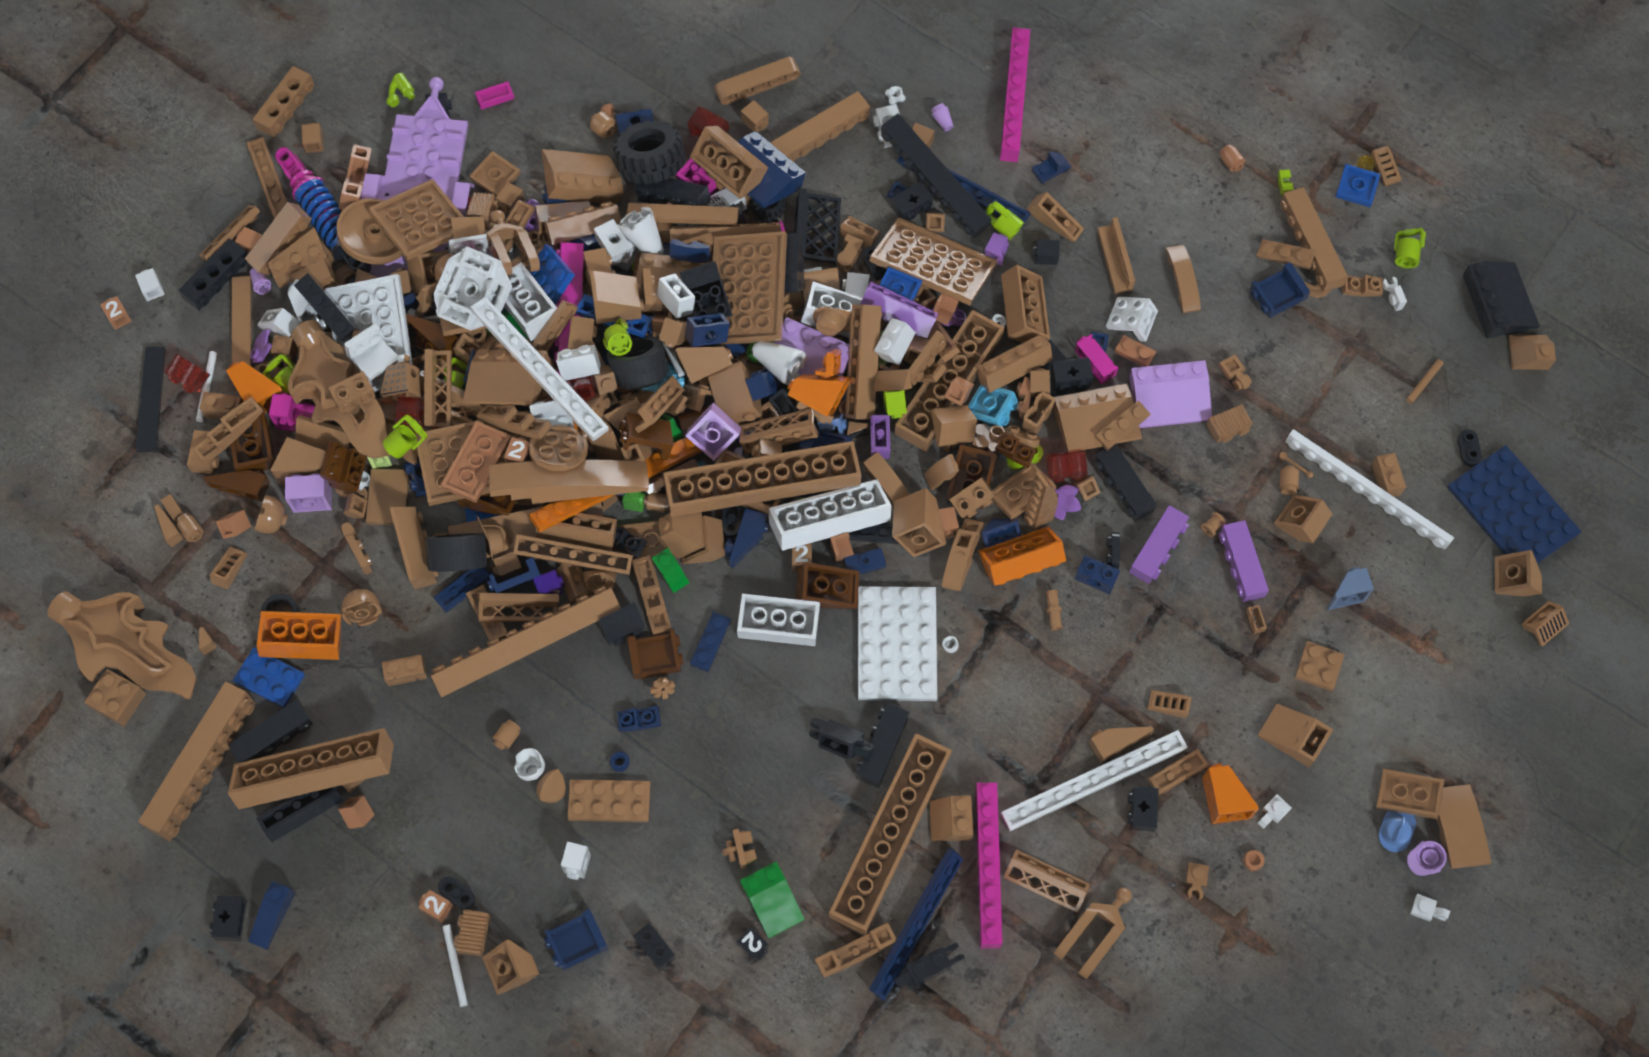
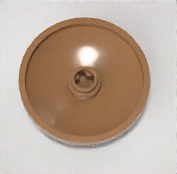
[336,198,402,265]

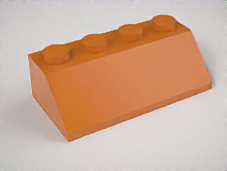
[978,526,1066,586]
[257,611,341,660]

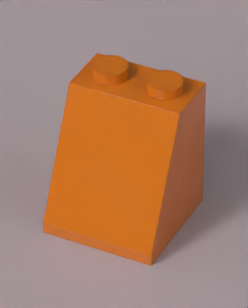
[226,361,283,413]
[788,373,852,417]
[1202,763,1259,824]

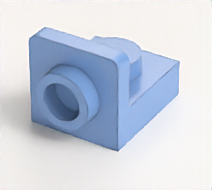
[818,414,848,435]

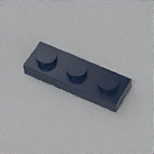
[690,612,731,673]

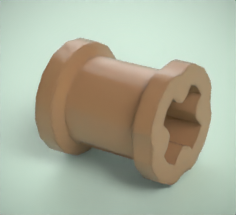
[1201,512,1226,537]

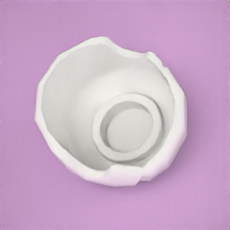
[514,748,545,781]

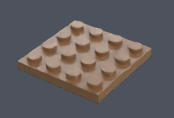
[368,179,464,261]

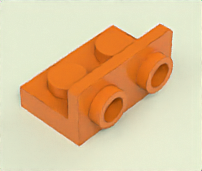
[815,349,842,379]

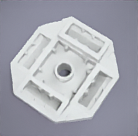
[434,246,512,331]

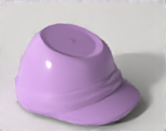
[1407,841,1447,876]

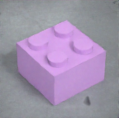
[685,403,741,461]
[285,473,332,513]

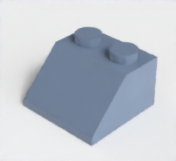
[1327,567,1374,610]

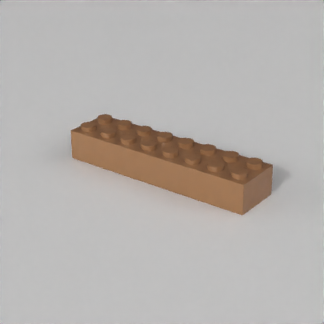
[894,310,1005,453]
[138,681,255,842]
[228,728,394,810]

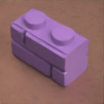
[870,415,890,459]

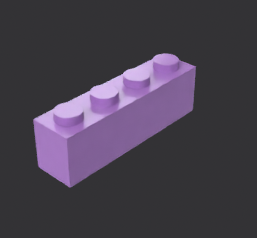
[860,282,939,338]
[1129,505,1189,584]
[1219,520,1269,602]

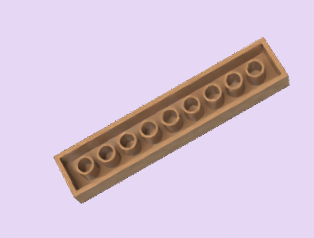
[663,441,861,517]
[430,586,621,697]
[829,734,952,935]

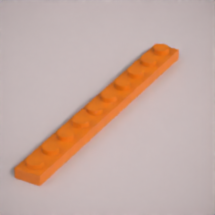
[529,437,703,533]

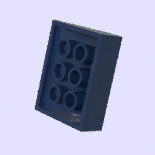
[738,131,806,208]

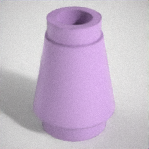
[931,104,954,132]
[249,268,271,295]

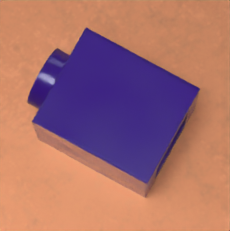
[533,570,565,595]

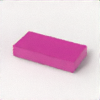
[475,81,515,110]

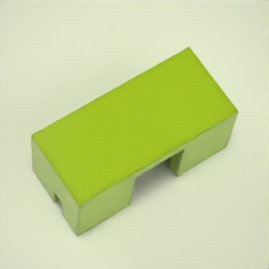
[1277,170,1294,196]

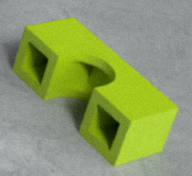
[882,390,907,418]

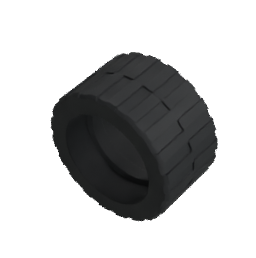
[607,336,669,390]
[426,533,487,572]

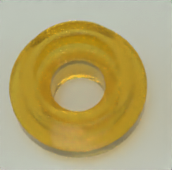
[1356,155,1375,171]

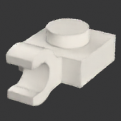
[1382,277,1407,311]
[1258,794,1292,829]
[1410,894,1450,922]

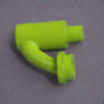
[386,73,415,107]

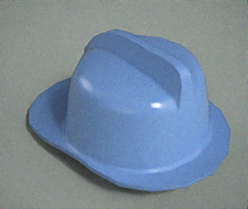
[1379,811,1416,852]

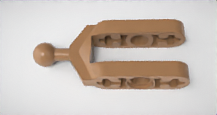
[487,210,540,276]
[1053,888,1132,979]

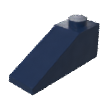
[729,509,770,568]
[248,881,296,950]

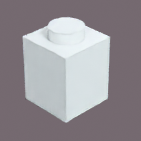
[135,268,165,301]

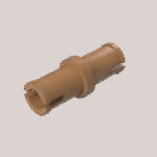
[1045,590,1063,631]

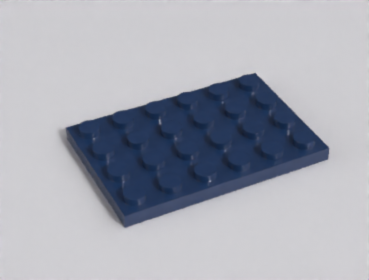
[1447,445,1582,564]

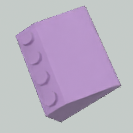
[763,317,850,381]
[1129,361,1212,428]

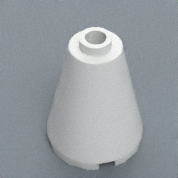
[619,207,664,255]
[752,341,806,385]

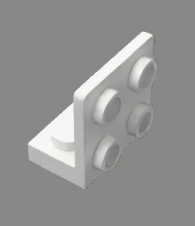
[449,233,491,255]
[1106,297,1158,342]
[344,324,398,380]
[529,400,574,428]

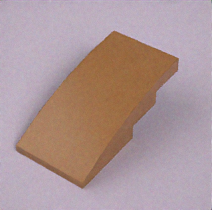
[1436,784,1491,869]

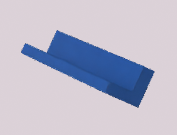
[575,294,653,338]

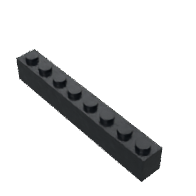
[881,113,992,238]

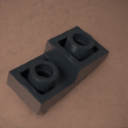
[613,526,647,559]

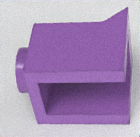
[984,232,1009,266]

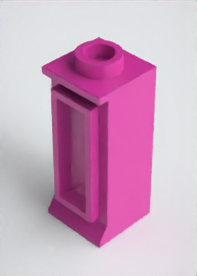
[1075,334,1119,385]

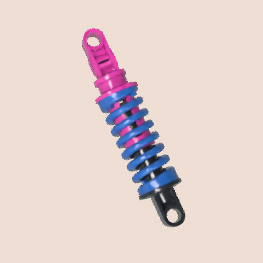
[275,147,371,273]

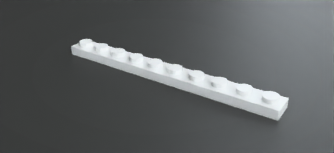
[470,297,608,441]
[1285,429,1454,550]
[1001,730,1188,832]

